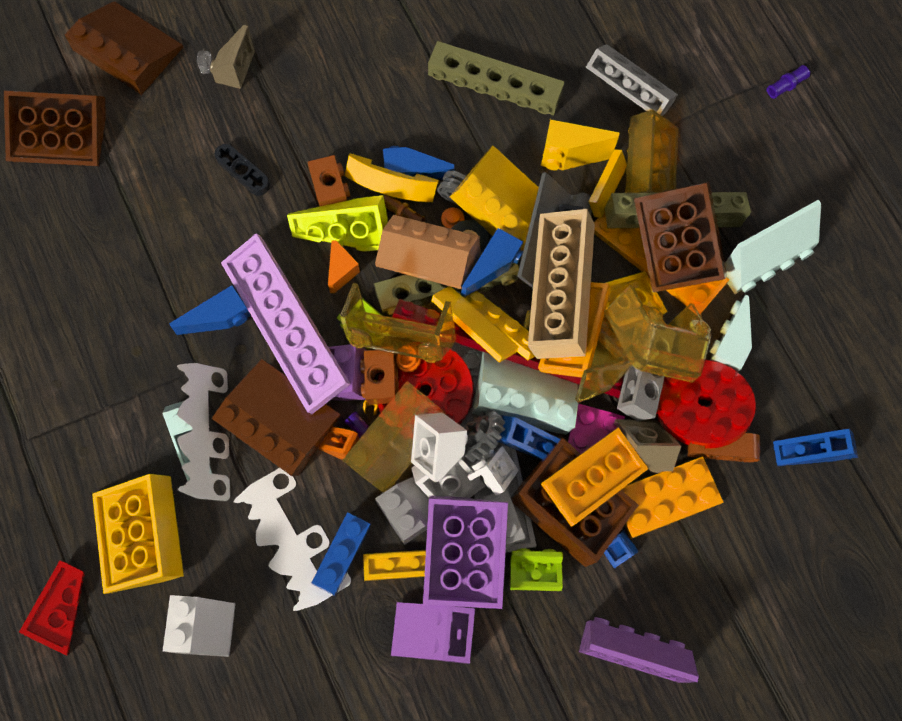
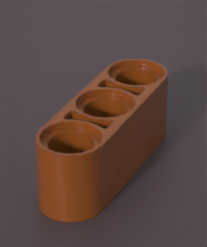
[688,433,760,462]

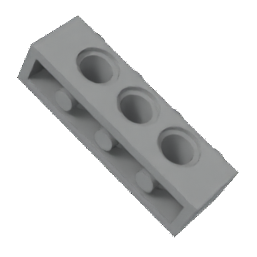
[586,44,678,119]
[617,318,674,421]

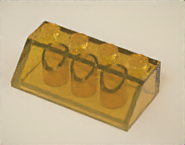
[625,109,679,193]
[342,381,449,493]

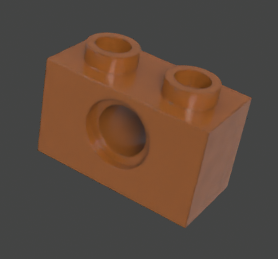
[308,155,350,207]
[360,349,399,405]

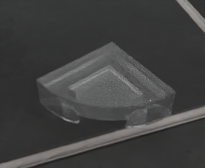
[197,51,211,74]

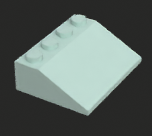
[725,200,821,294]
[472,352,578,435]

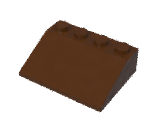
[65,1,183,95]
[4,91,106,166]
[634,181,727,292]
[212,359,341,476]
[510,438,638,567]

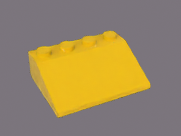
[450,146,539,251]
[92,474,184,594]

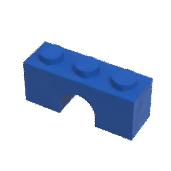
[311,512,370,596]

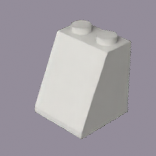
[163,595,235,657]

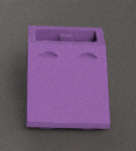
[328,344,368,401]
[391,602,475,664]

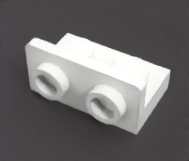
[467,446,519,496]

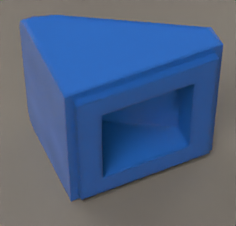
[604,531,638,568]

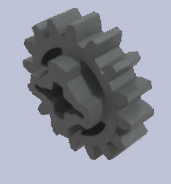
[463,409,505,462]

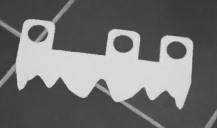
[177,363,230,501]
[234,468,351,611]

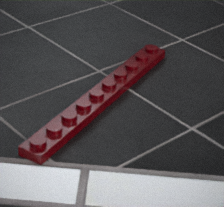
[391,299,624,398]

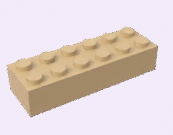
[528,209,595,359]

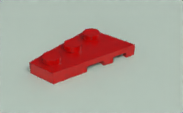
[19,560,85,656]

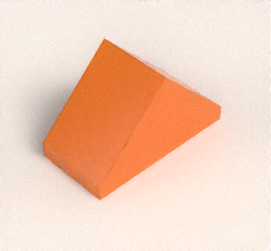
[328,240,360,293]
[318,427,360,463]

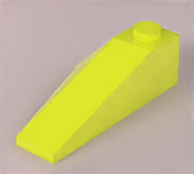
[287,195,388,251]

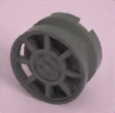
[437,171,466,204]

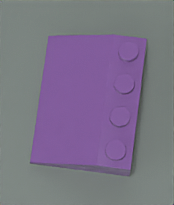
[423,495,508,609]
[579,617,699,683]

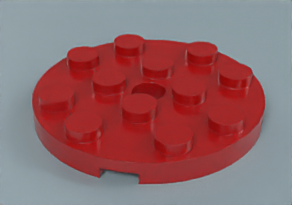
[377,342,474,439]
[656,360,756,448]

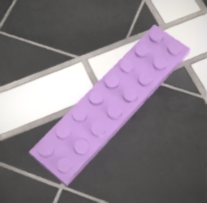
[221,234,350,414]

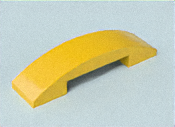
[345,153,439,202]

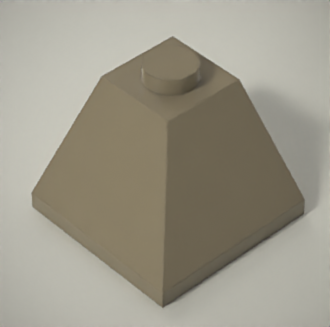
[210,25,255,89]
[614,419,681,473]

